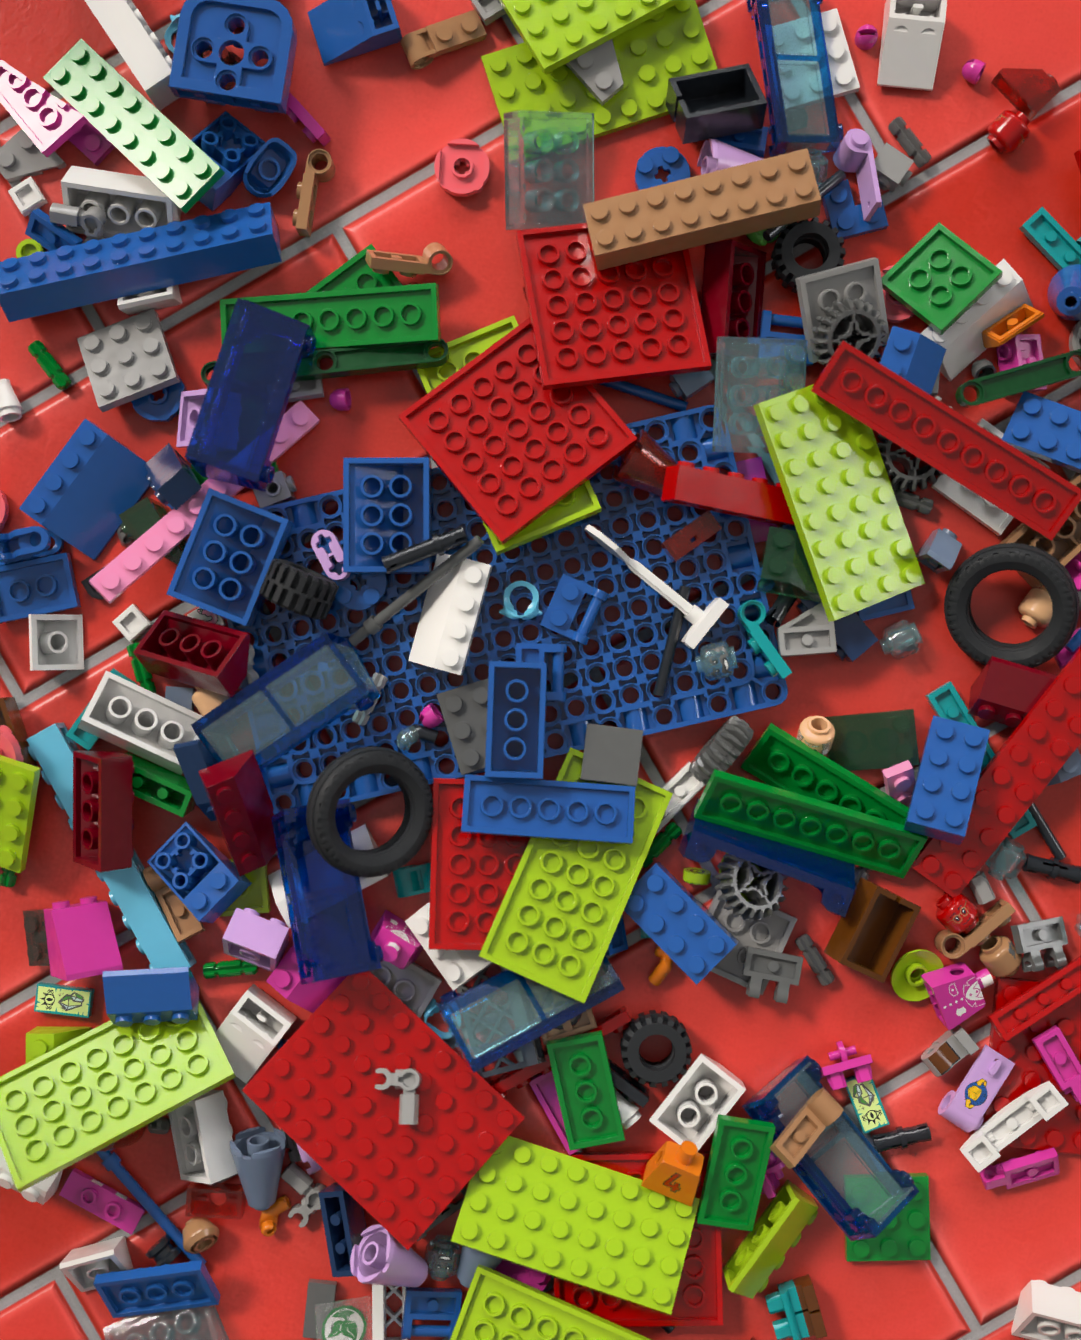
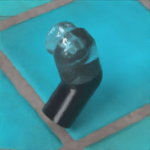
[397,724,439,750]

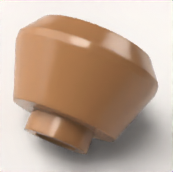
[182,1216,220,1254]

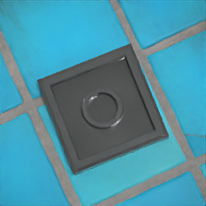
[580,723,643,787]

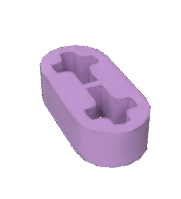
[311,530,351,581]

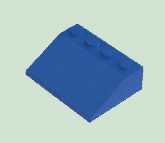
[19,419,151,561]
[343,457,432,574]
[166,488,294,627]

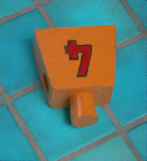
[641,1141,704,1207]

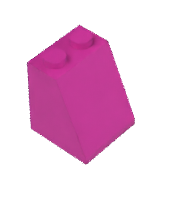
[43,896,123,981]

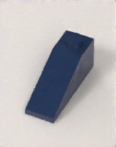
[173,739,218,821]

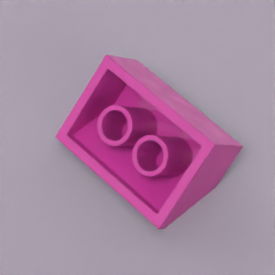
[266,914,369,1013]

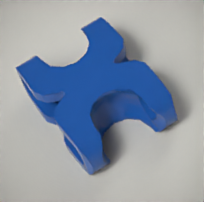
[0,526,64,566]

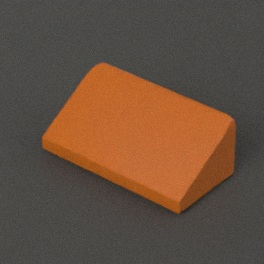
[981,304,1045,348]

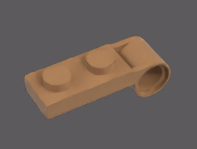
[400,9,487,70]
[292,149,336,237]
[365,242,453,277]
[142,866,205,944]
[934,899,1016,959]
[770,1087,844,1169]

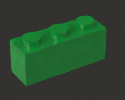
[125,752,196,817]

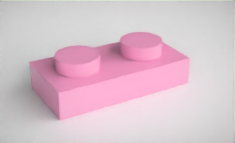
[882,760,915,807]

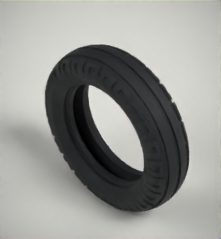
[944,543,1080,668]
[306,747,434,877]

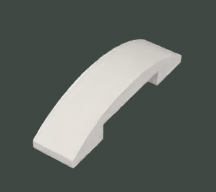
[960,1081,1069,1173]

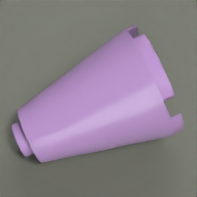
[697,139,763,175]
[350,1224,428,1287]

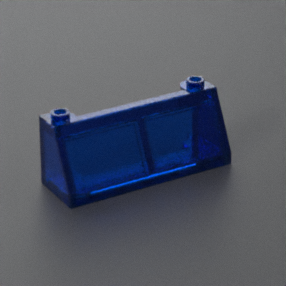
[185,298,316,492]
[271,798,383,985]
[678,798,855,917]

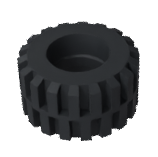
[771,217,846,294]
[259,559,339,619]
[620,1010,692,1088]

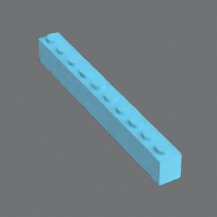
[26,722,197,969]

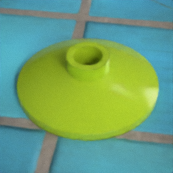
[890,949,944,1002]

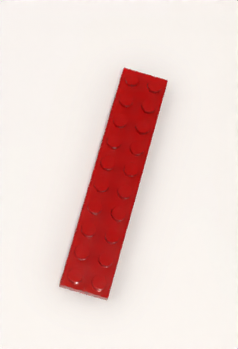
[811,340,1081,541]
[911,647,1081,898]

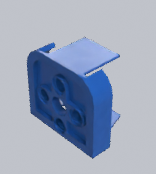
[169,0,297,114]

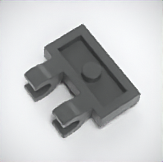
[1011,916,1069,972]
[742,946,804,1004]

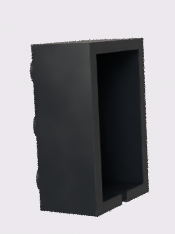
[666,63,767,144]

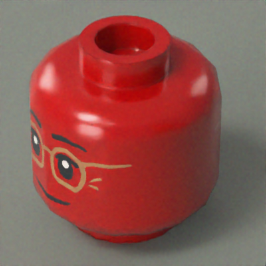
[987,110,1030,154]
[936,893,979,934]

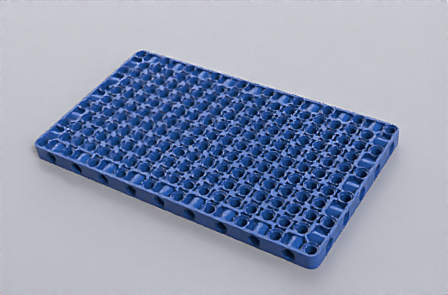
[227,405,788,817]

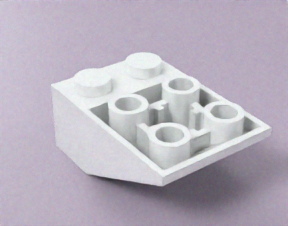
[877,0,947,91]
[215,984,297,1084]

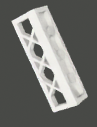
[372,1285,409,1340]

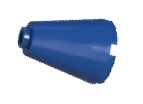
[1047,264,1081,321]

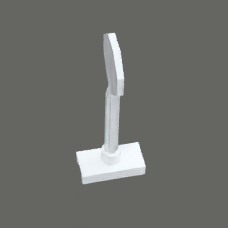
[584,524,729,649]

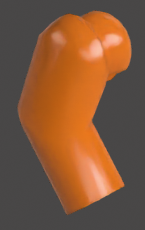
[648,946,673,986]
[259,1195,291,1237]

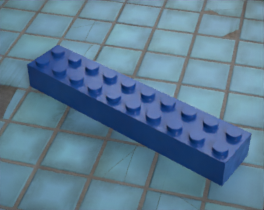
[0,202,282,322]

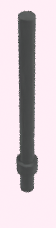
[348,535,484,646]

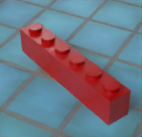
[661,461,795,526]

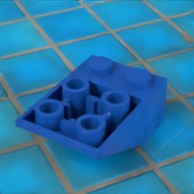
[307,0,402,66]
[191,111,266,211]
[147,822,252,923]

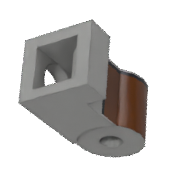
[921,1025,980,1077]

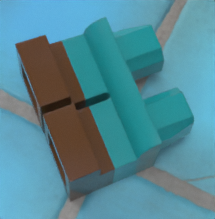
[765,1274,827,1340]

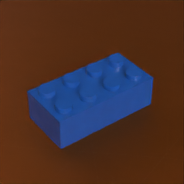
[485,661,547,779]
[904,715,990,845]
[624,862,739,985]

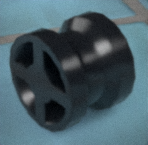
[145,1234,181,1266]

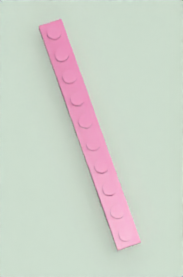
[89,400,320,604]

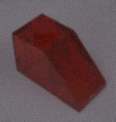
[991,68,1062,121]

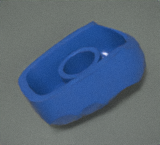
[243,138,297,198]

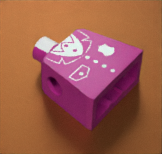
[369,910,424,970]
[921,962,994,1030]

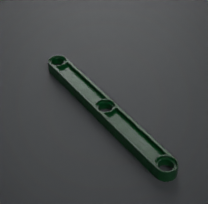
[201,339,449,390]
[955,349,1081,408]

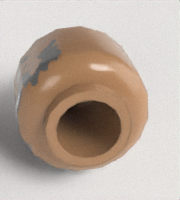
[979,935,1022,977]

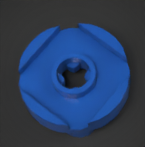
[635,146,690,190]
[131,375,187,422]
[332,562,388,611]

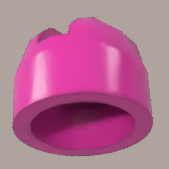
[854,24,878,50]
[962,59,986,85]
[329,388,351,411]
[419,703,444,728]

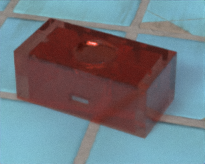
[661,510,722,563]
[185,1182,246,1219]

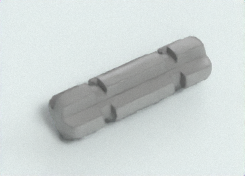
[352,673,388,726]

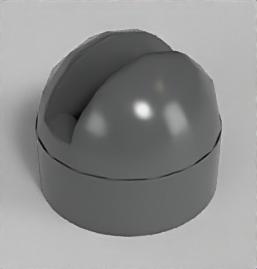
[971,359,996,379]

